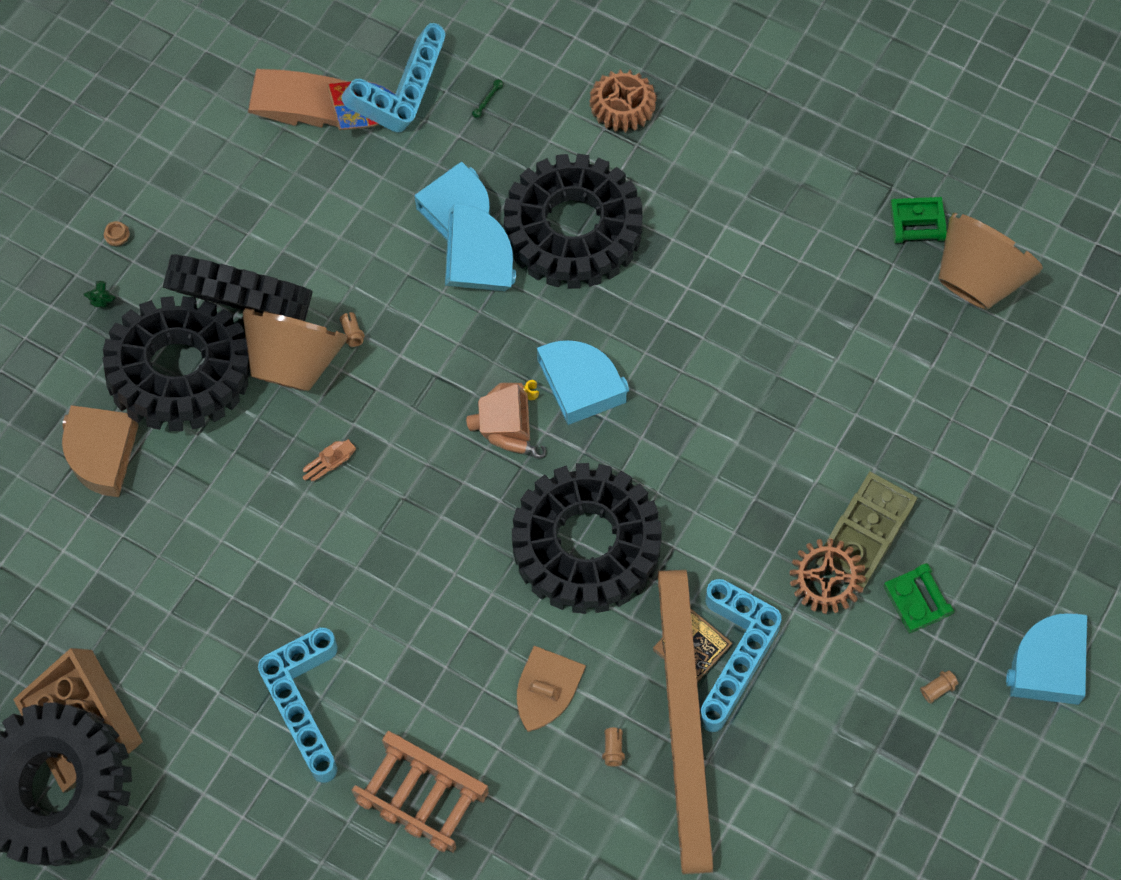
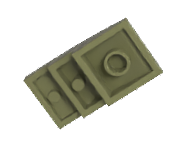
[814,471,918,590]

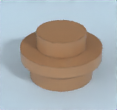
[104,221,130,246]

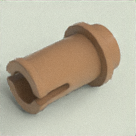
[340,312,365,347]
[920,670,958,704]
[602,728,625,767]

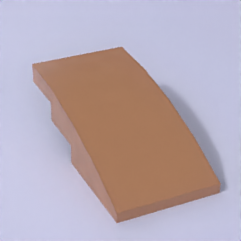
[248,69,346,128]

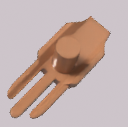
[303,439,356,481]

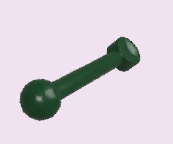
[472,79,503,118]

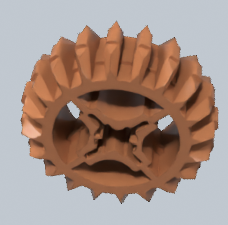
[590,69,656,133]
[790,538,866,614]

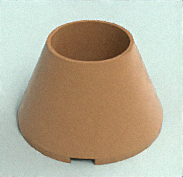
[938,213,1043,310]
[243,308,348,392]

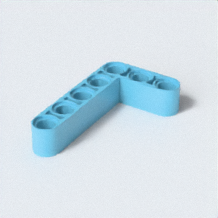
[342,23,445,132]
[700,579,781,732]
[258,628,338,783]

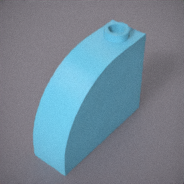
[414,162,490,240]
[445,204,516,291]
[537,341,629,425]
[1006,613,1087,705]

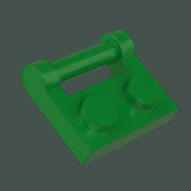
[890,197,947,243]
[883,563,955,634]

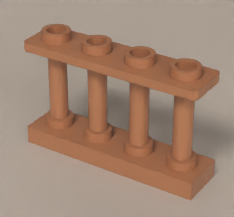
[352,731,489,853]

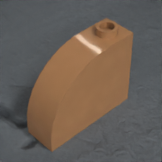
[62,405,139,497]

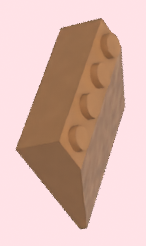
[13,648,143,793]

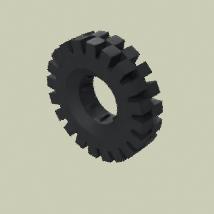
[504,154,643,289]
[163,254,313,321]
[102,296,250,431]
[512,463,662,614]
[0,703,132,866]

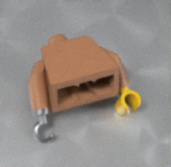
[466,380,546,459]

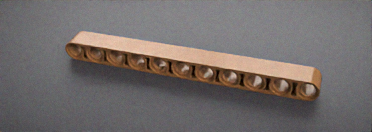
[658,569,713,874]

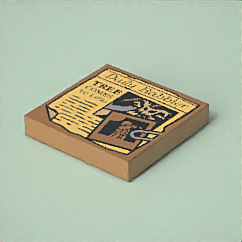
[653,609,732,684]

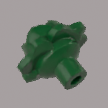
[83,281,116,308]

